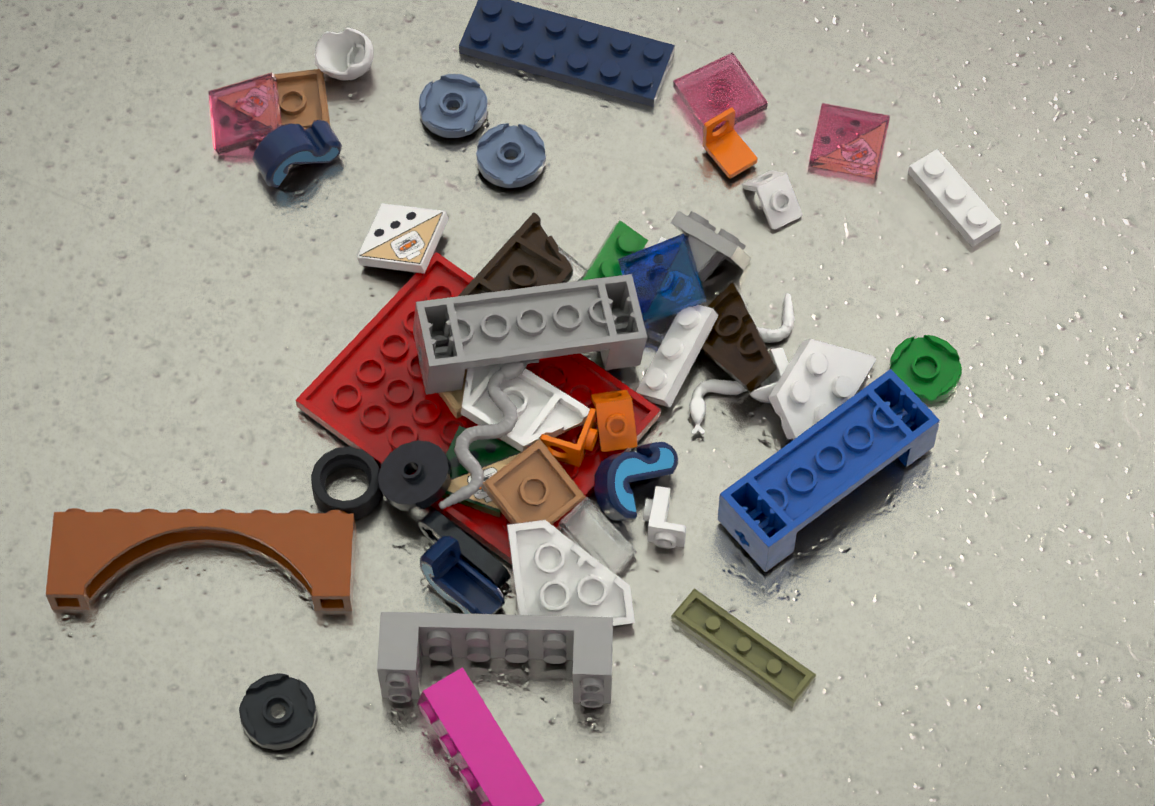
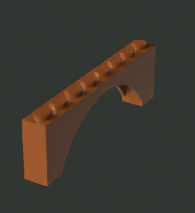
[46,508,356,611]

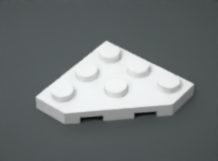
[507,520,635,626]

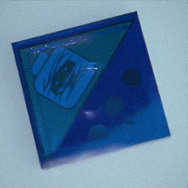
[618,233,707,325]

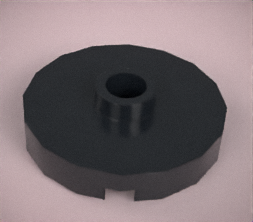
[378,441,452,511]
[239,673,317,750]

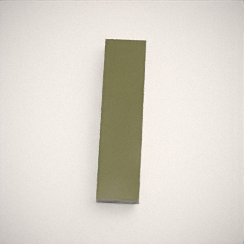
[671,588,816,708]

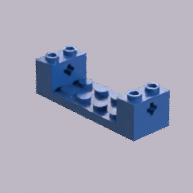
[717,369,940,572]

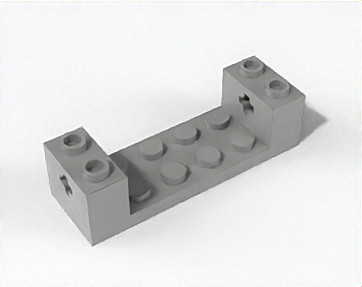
[413,274,647,394]
[377,612,613,708]

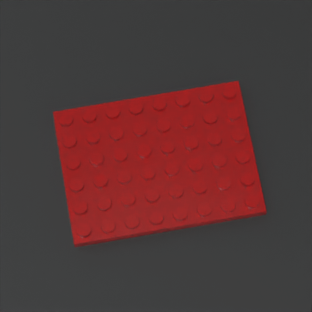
[295,252,661,565]

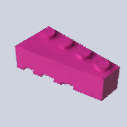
[417,667,545,806]

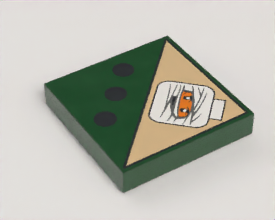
[442,426,522,518]

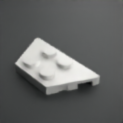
[769,339,876,440]
[461,364,590,452]

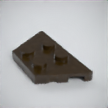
[458,212,573,296]

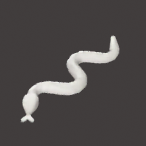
[689,293,795,434]

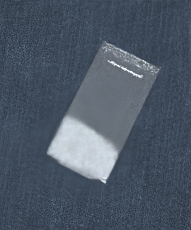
[558,497,637,573]

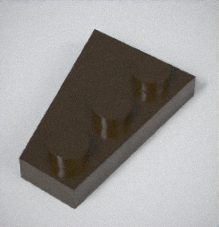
[701,282,777,393]

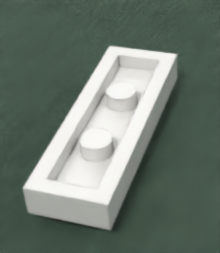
[908,149,1002,247]
[636,304,718,407]

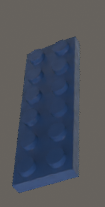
[459,0,675,107]

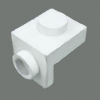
[643,486,686,549]

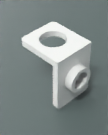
[742,170,802,229]

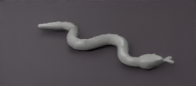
[439,359,539,509]

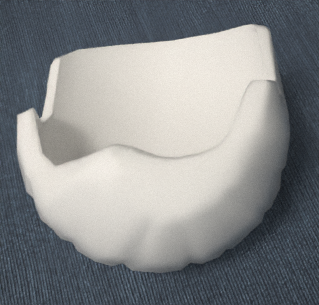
[314,28,374,81]

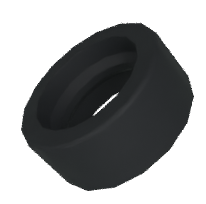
[311,446,382,520]

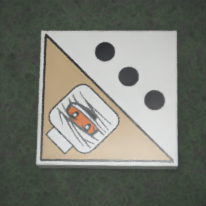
[357,203,449,274]

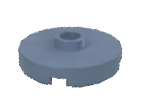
[419,74,488,138]
[476,123,546,188]

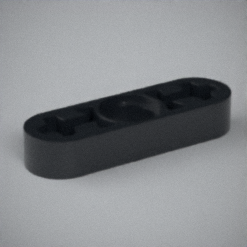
[418,509,511,590]

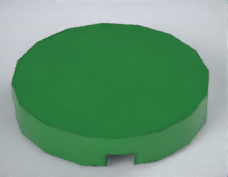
[889,335,962,404]

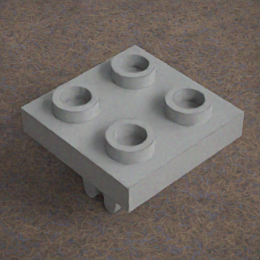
[671,211,751,282]

